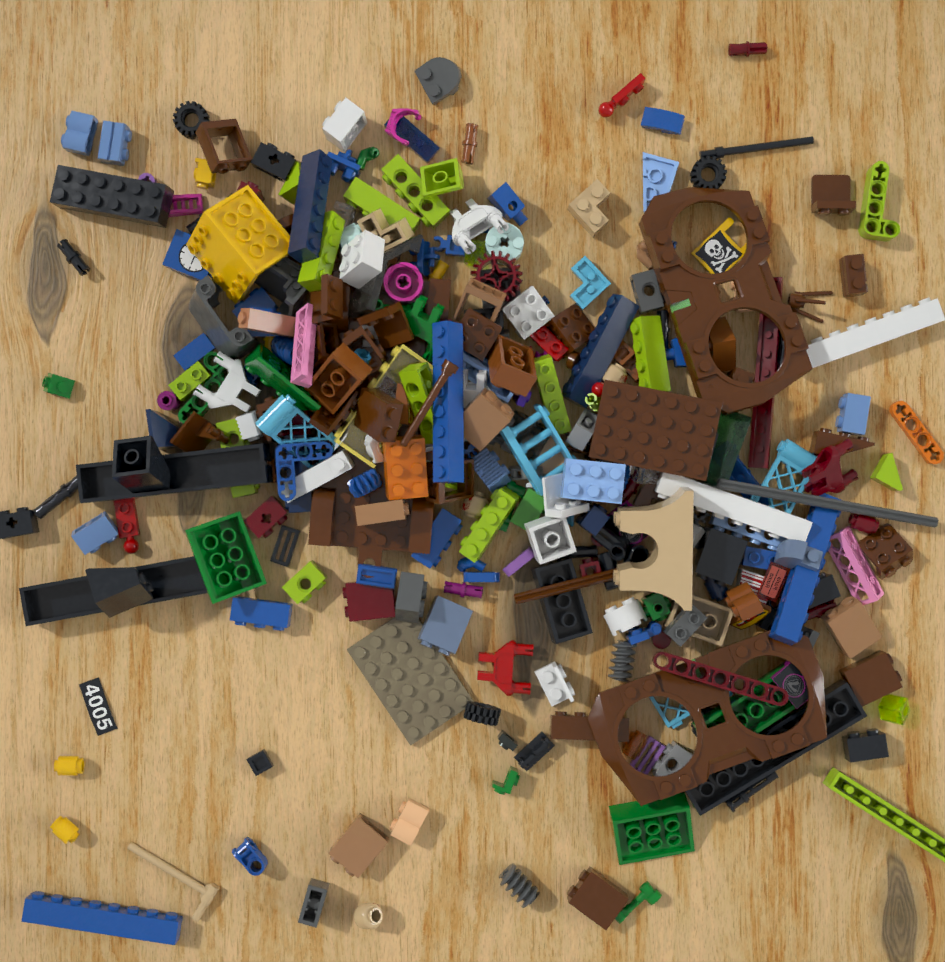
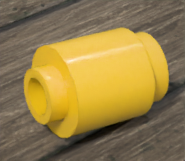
[54,756,84,776]
[50,816,80,844]

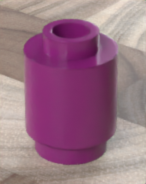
[157,391,181,411]

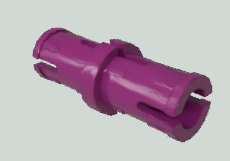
[444,581,483,599]

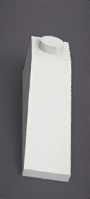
[281,449,355,503]

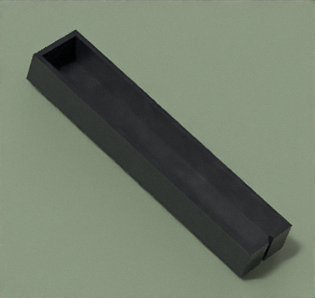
[76,443,273,503]
[19,556,208,626]

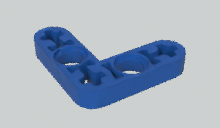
[275,441,333,501]

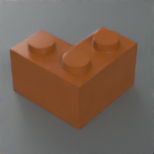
[709,316,736,372]

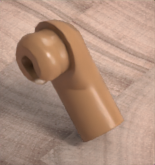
[636,240,652,270]

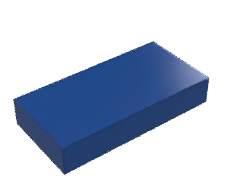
[173,333,216,371]
[356,564,397,589]

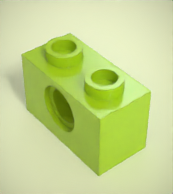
[168,361,212,402]
[282,560,327,604]

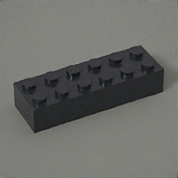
[50,165,174,228]

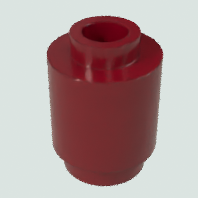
[848,513,879,534]

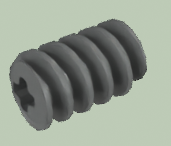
[608,640,637,682]
[499,863,540,908]

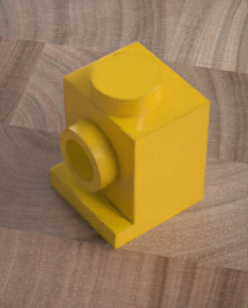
[194,158,217,190]

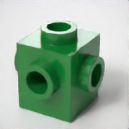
[641,592,671,622]

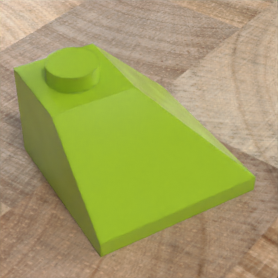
[420,158,464,198]

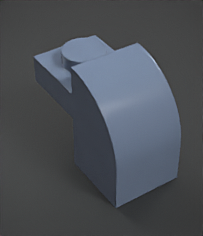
[774,539,823,571]

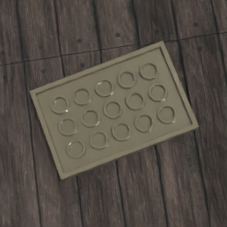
[347,617,474,746]

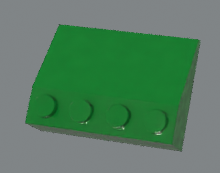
[245,343,321,412]
[185,511,267,604]
[609,792,695,865]

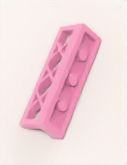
[290,303,317,388]
[829,526,884,605]

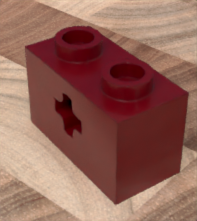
[244,495,289,539]

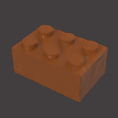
[487,334,537,397]
[304,343,373,415]

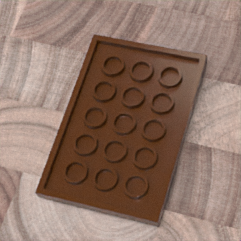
[589,380,723,481]

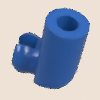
[457,557,486,572]

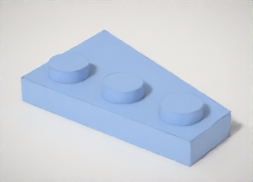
[643,152,679,213]

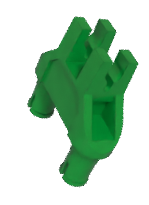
[404,295,445,362]

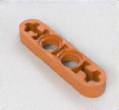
[889,401,944,464]

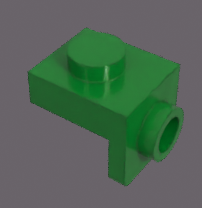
[42,373,75,399]
[492,766,520,795]

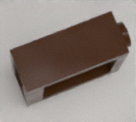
[195,119,252,174]
[426,457,474,504]

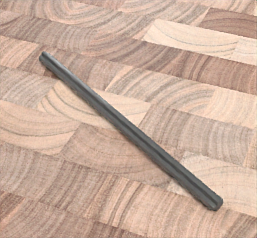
[716,478,939,528]

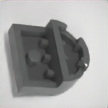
[415,57,462,105]

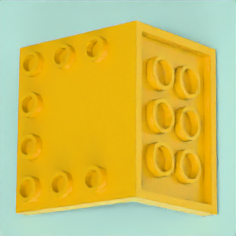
[186,185,290,304]

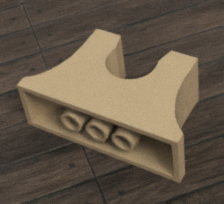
[613,487,694,611]

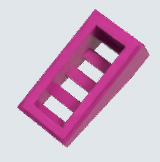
[169,194,204,217]

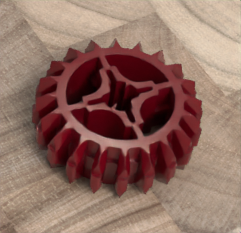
[470,251,523,302]

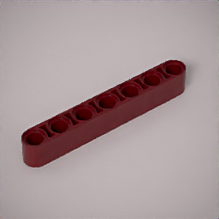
[652,652,789,706]

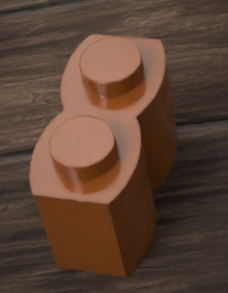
[724,582,764,622]

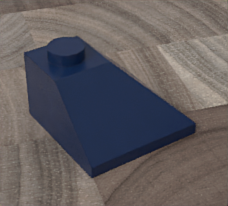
[146,409,180,450]

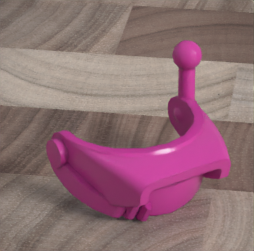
[385,108,421,146]

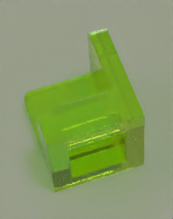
[464,240,485,266]
[878,694,910,725]

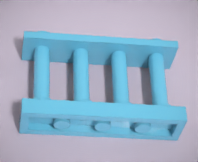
[499,404,577,496]

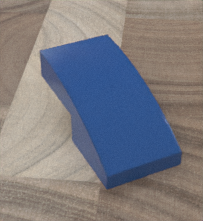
[641,107,685,135]

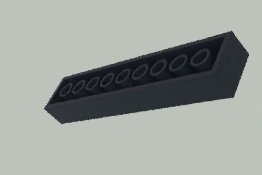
[685,679,867,816]

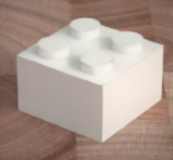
[322,97,367,153]
[339,229,385,289]
[524,516,577,565]

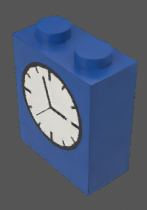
[162,229,213,281]

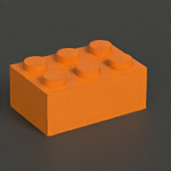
[382,435,428,500]

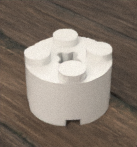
[603,597,648,636]

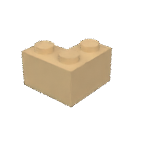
[567,179,610,237]
[357,208,414,251]

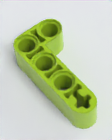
[858,161,900,242]

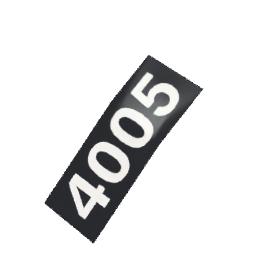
[79,677,118,736]

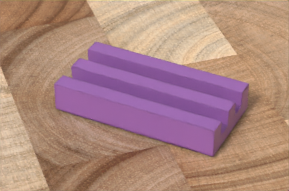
[630,735,665,774]

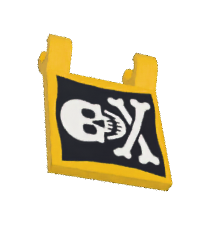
[691,217,747,274]

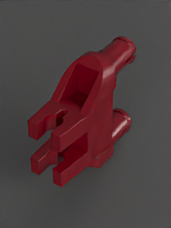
[801,439,858,496]

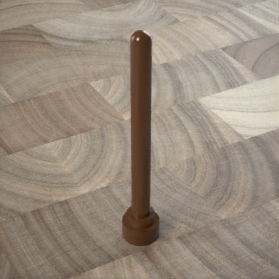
[400,359,459,447]

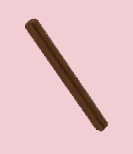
[514,568,617,604]

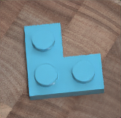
[570,256,611,310]

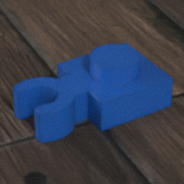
[434,235,466,257]

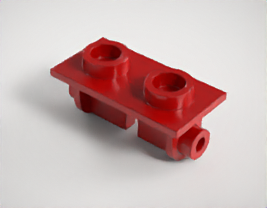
[529,325,569,362]

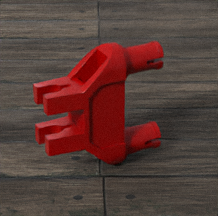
[477,640,534,696]

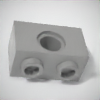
[565,408,597,451]
[652,740,693,776]

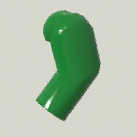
[356,147,379,171]

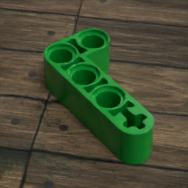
[178,352,227,424]

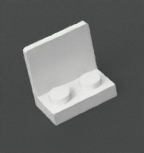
[502,286,555,340]
[542,473,590,518]
[534,661,576,706]

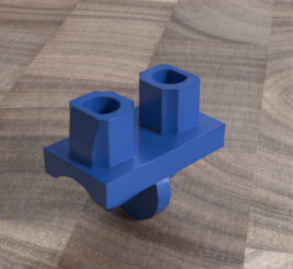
[327,149,361,184]
[409,239,440,277]

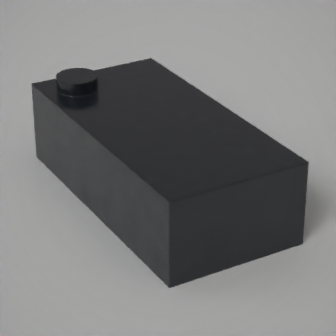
[531,558,593,644]

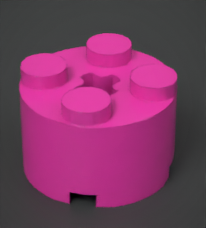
[384,262,424,305]

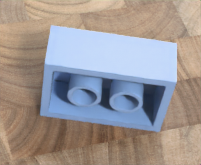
[560,458,626,504]

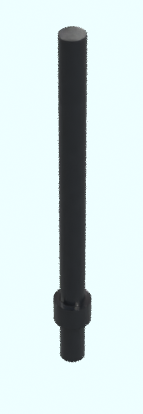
[699,136,814,159]

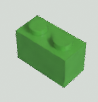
[510,488,545,530]

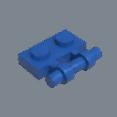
[625,621,662,645]

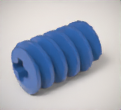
[271,336,294,365]

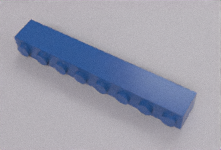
[432,320,464,484]
[769,493,841,646]
[21,891,183,945]

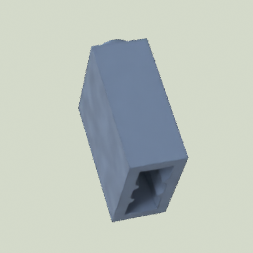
[417,596,473,656]

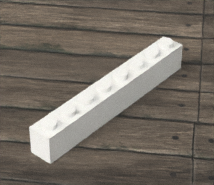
[806,297,945,368]
[654,472,813,542]

